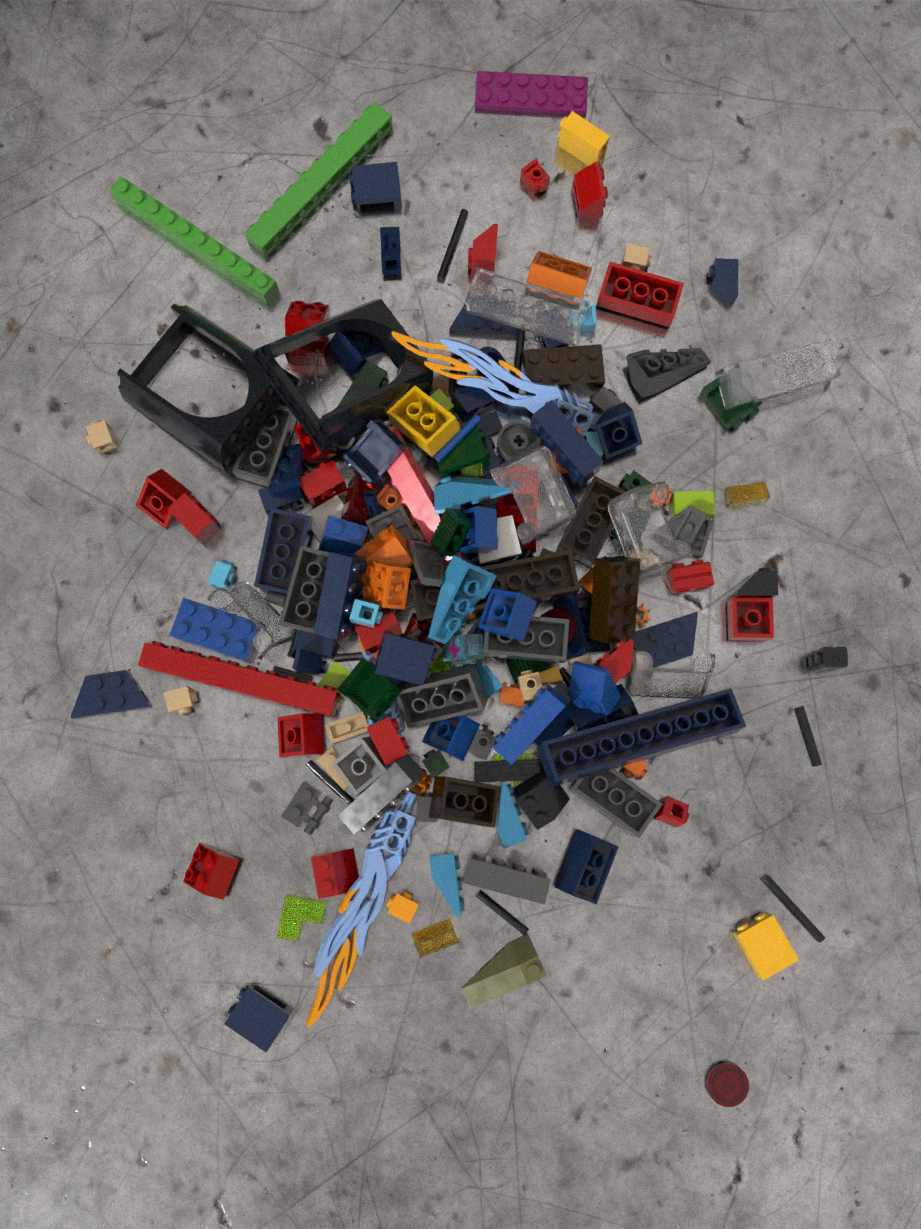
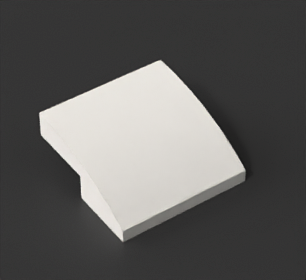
[304,495,354,542]
[477,515,522,565]

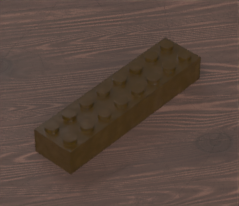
[410,550,580,624]

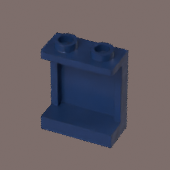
[349,162,402,210]
[343,419,407,484]
[373,629,436,685]
[224,985,292,1052]

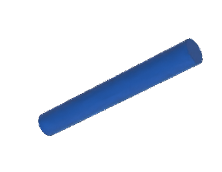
[434,414,481,463]

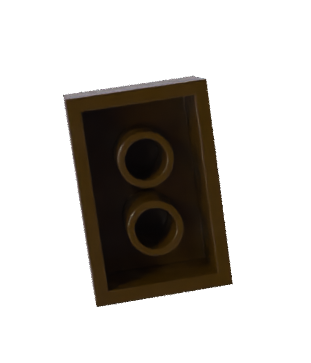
[429,776,501,828]

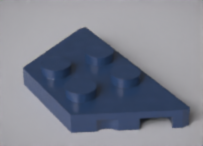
[449,296,519,339]
[626,612,698,668]
[71,670,151,719]

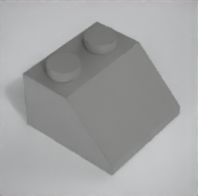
[331,736,391,796]

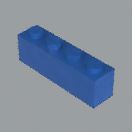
[493,684,567,765]

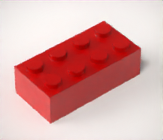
[596,261,684,327]

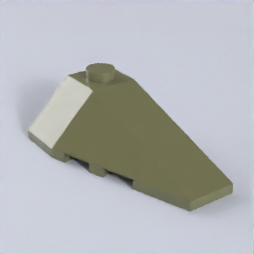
[461,934,547,1008]

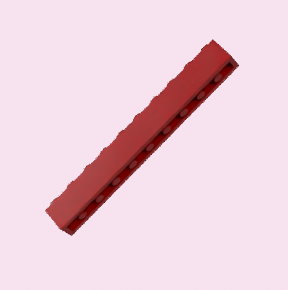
[138,641,341,717]

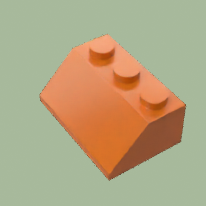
[526,251,592,302]
[354,525,413,592]

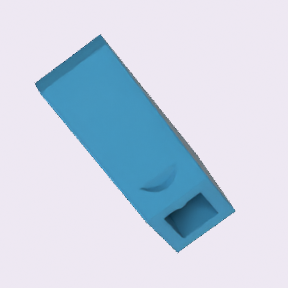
[496,781,529,849]
[429,852,465,917]

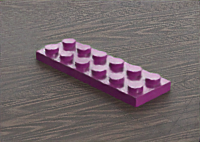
[475,71,588,116]

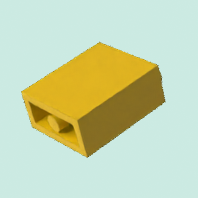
[558,111,610,166]
[733,912,799,980]

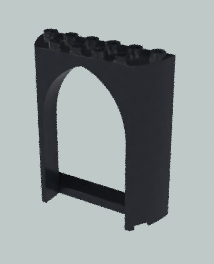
[250,299,433,453]
[117,304,300,472]

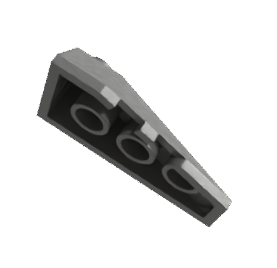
[626,348,711,398]

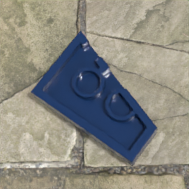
[267,443,305,494]

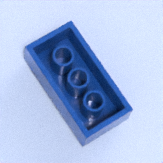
[169,598,263,663]

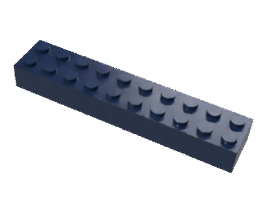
[537,688,746,787]

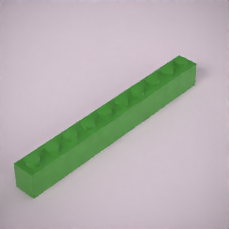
[245,102,393,257]
[109,176,279,305]

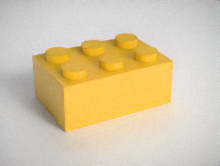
[387,385,460,457]

